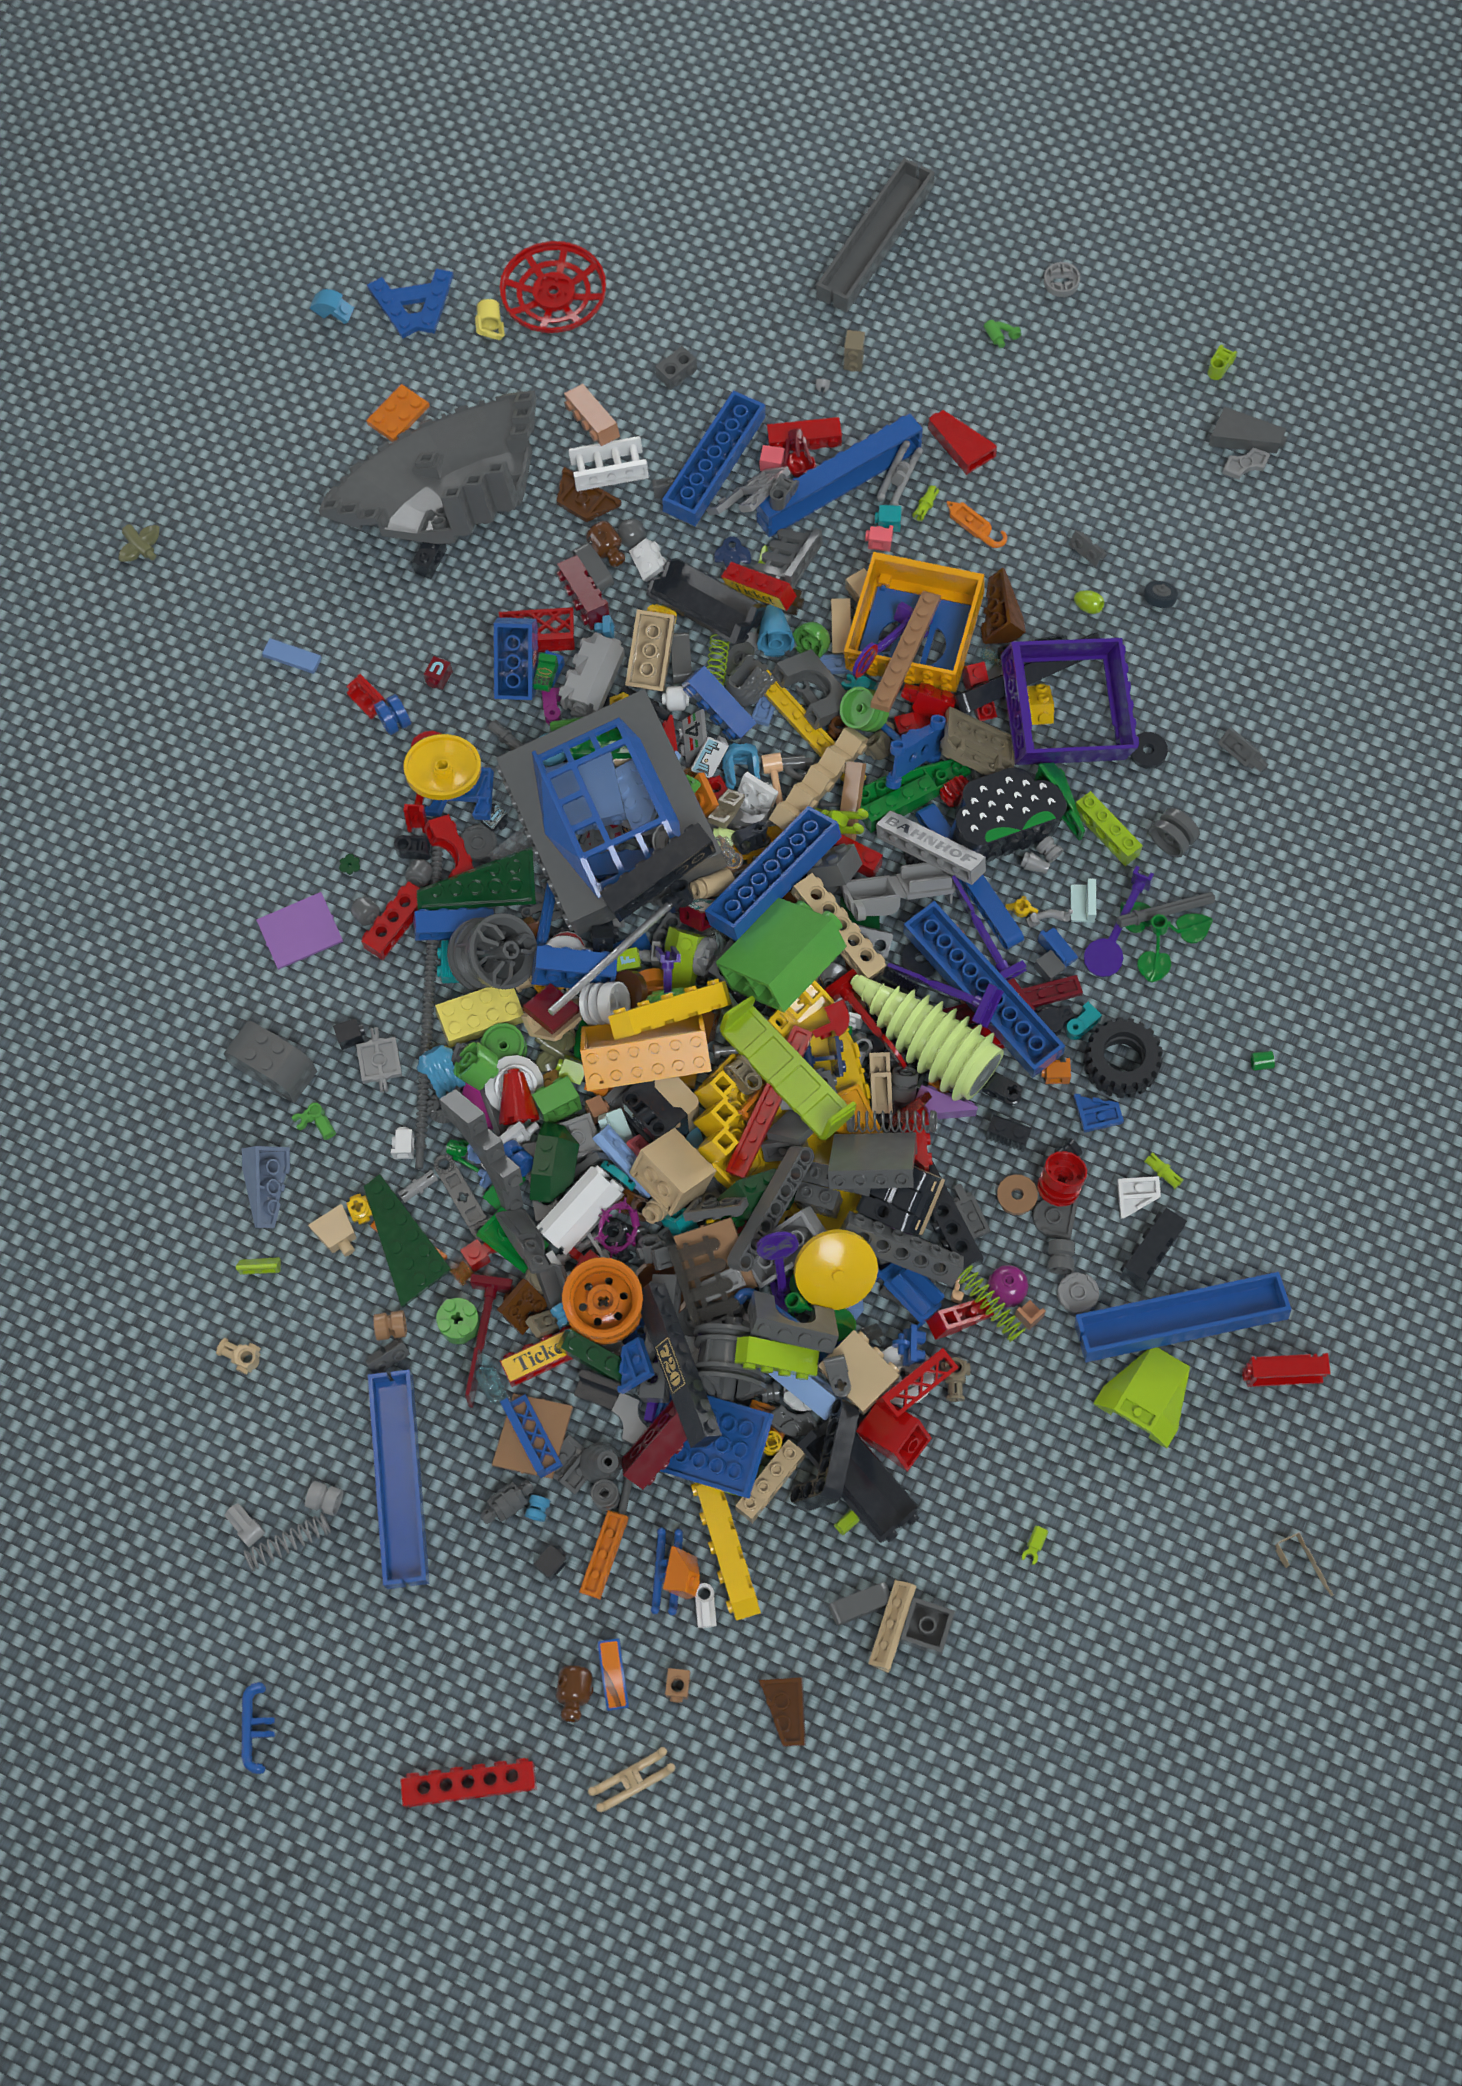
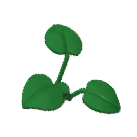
[1120,902,1213,982]
[773,1271,857,1344]

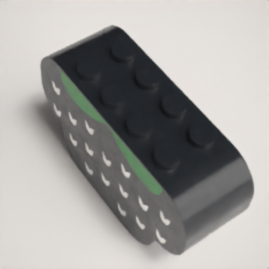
[948,767,1067,862]

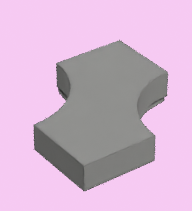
[1222,448,1270,480]
[612,1393,648,1445]

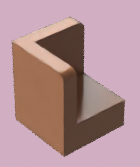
[1015,1300,1046,1330]

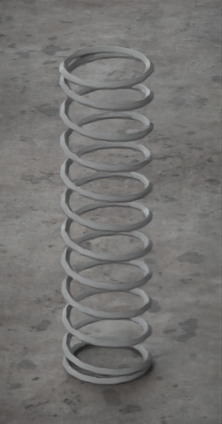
[244,1513,331,1572]

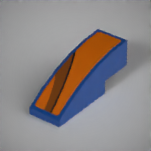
[597,1638,629,1711]

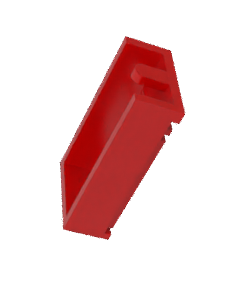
[1242,1353,1331,1387]

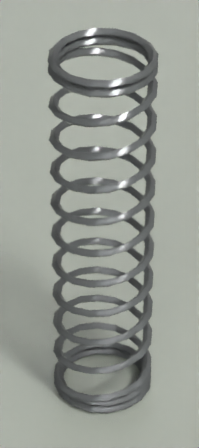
[846,1110,938,1133]

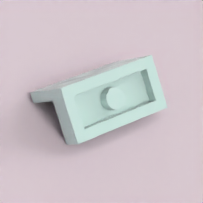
[1070,879,1096,923]
[598,1108,633,1145]

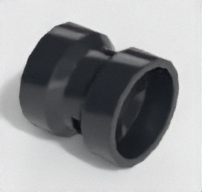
[1054,1138,1083,1157]

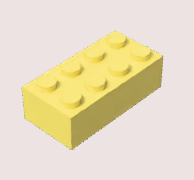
[435,987,524,1048]

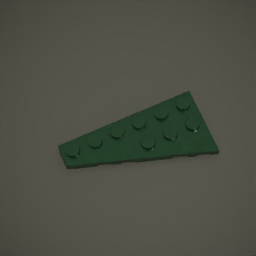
[417,846,536,911]
[363,1174,452,1308]

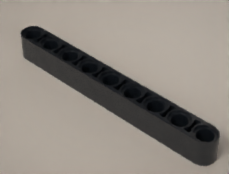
[954,632,1100,713]

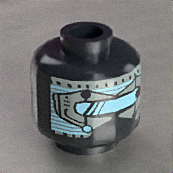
[480,803,508,832]

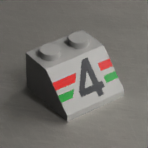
[679,709,707,763]

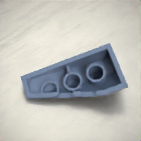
[242,1146,290,1228]

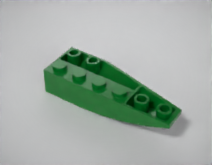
[860,759,971,833]

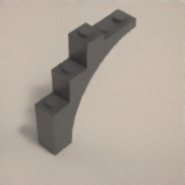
[439,1089,524,1211]

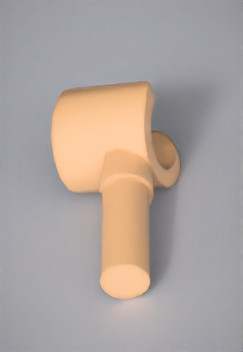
[951,1278,964,1304]

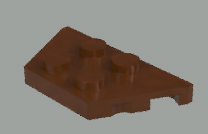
[556,467,622,523]

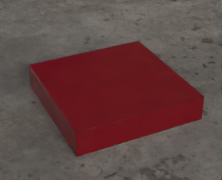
[523,983,580,1035]

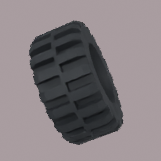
[1083,1017,1163,1098]

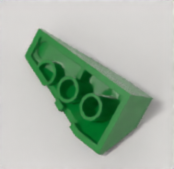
[1034,763,1085,841]

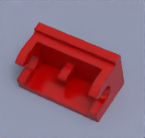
[346,674,386,719]

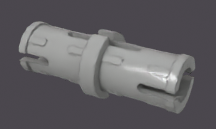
[397,1170,438,1203]

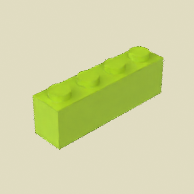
[735,1336,819,1380]

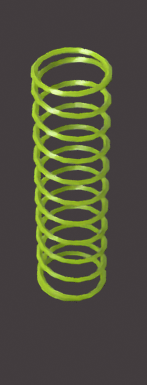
[706,634,730,686]
[957,1265,1026,1342]

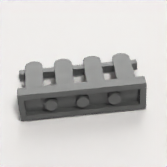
[754,528,823,589]

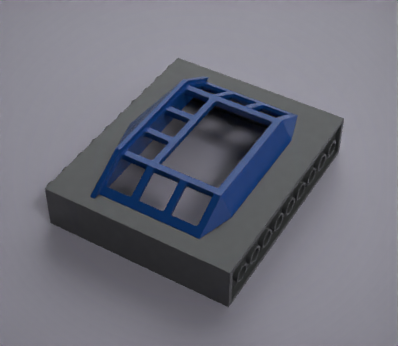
[496,689,727,936]

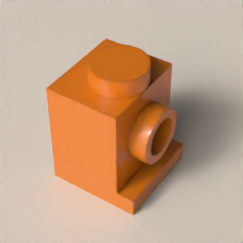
[1041,1058,1071,1084]

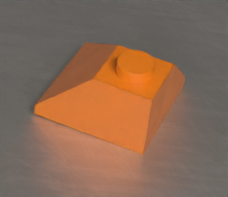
[663,1546,700,1599]

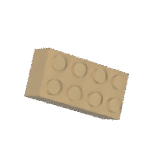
[625,609,676,692]

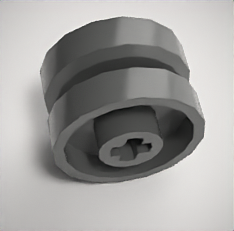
[1149,808,1200,858]

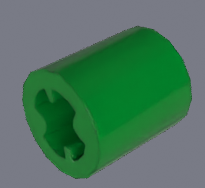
[1250,1051,1275,1071]

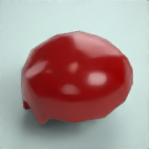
[787,451,816,478]

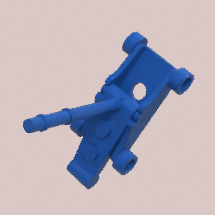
[881,715,946,789]

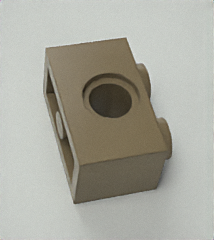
[844,330,865,372]

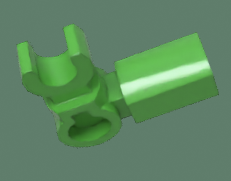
[292,1103,336,1140]

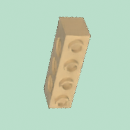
[735,1439,805,1524]

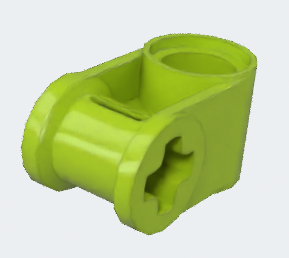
[1207,344,1238,380]

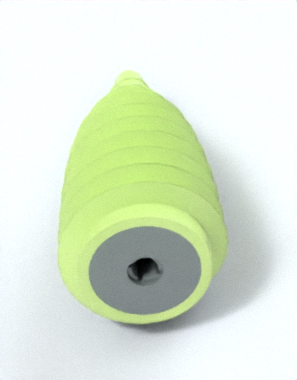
[850,974,1004,1101]

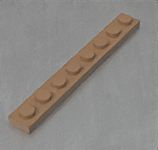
[871,591,941,713]

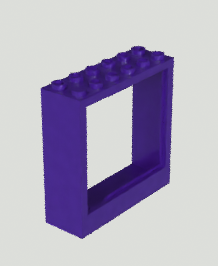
[1000,638,1139,765]

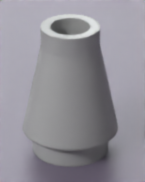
[1020,851,1050,874]

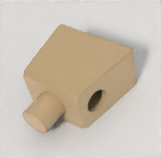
[308,1204,357,1257]

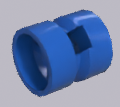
[503,1140,534,1177]

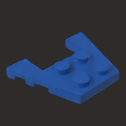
[424,767,494,820]

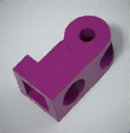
[542,687,562,726]

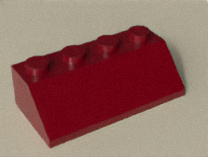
[622,1399,687,1490]

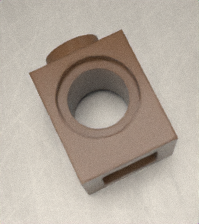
[665,1668,691,1703]

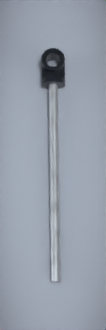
[548,880,694,1015]

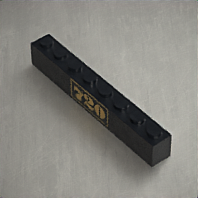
[641,1283,722,1448]

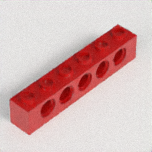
[400,1758,537,1808]

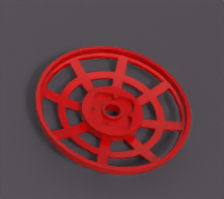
[500,241,607,333]

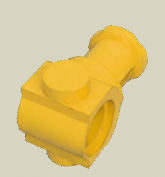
[346,1194,373,1225]

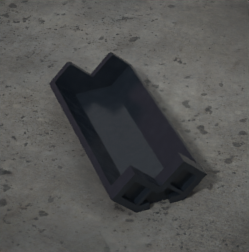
[646,558,766,645]
[797,1419,922,1543]

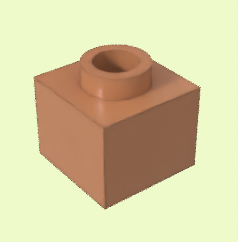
[585,1095,610,1125]

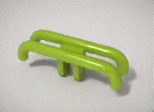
[815,808,869,834]

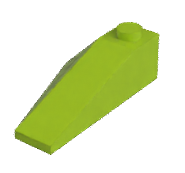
[665,926,707,992]

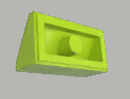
[236,1257,281,1275]

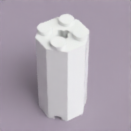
[536,1165,624,1256]

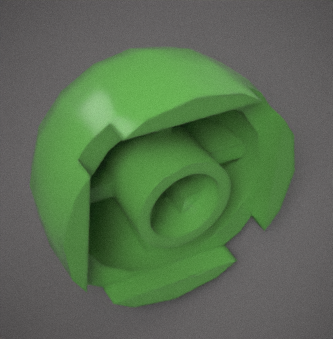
[793,622,830,658]

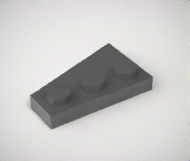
[683,1197,749,1222]

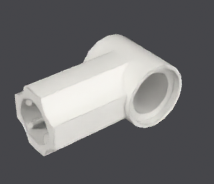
[695,1583,717,1628]

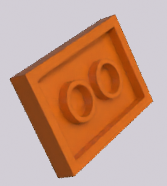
[366,384,430,442]

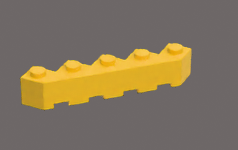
[608,978,732,1040]
[690,1482,761,1621]

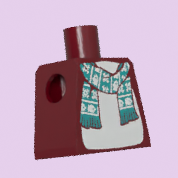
[678,898,716,931]

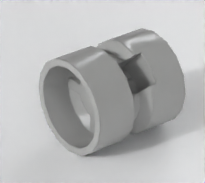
[305,1481,343,1516]

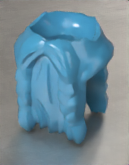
[722,743,760,790]
[416,1045,466,1099]

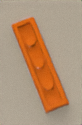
[579,1510,629,1599]

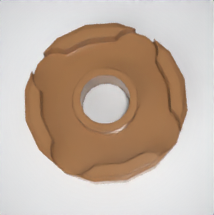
[997,1175,1038,1215]

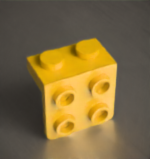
[1027,684,1054,725]

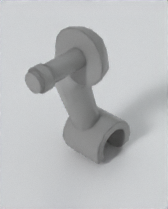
[1026,909,1073,928]

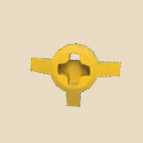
[1005,896,1038,917]

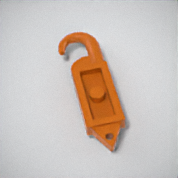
[947,501,1007,548]

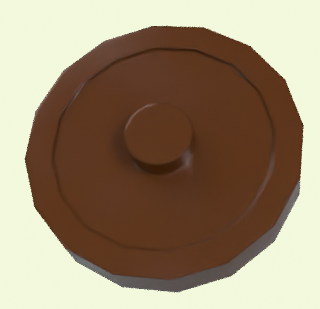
[614,970,648,1009]

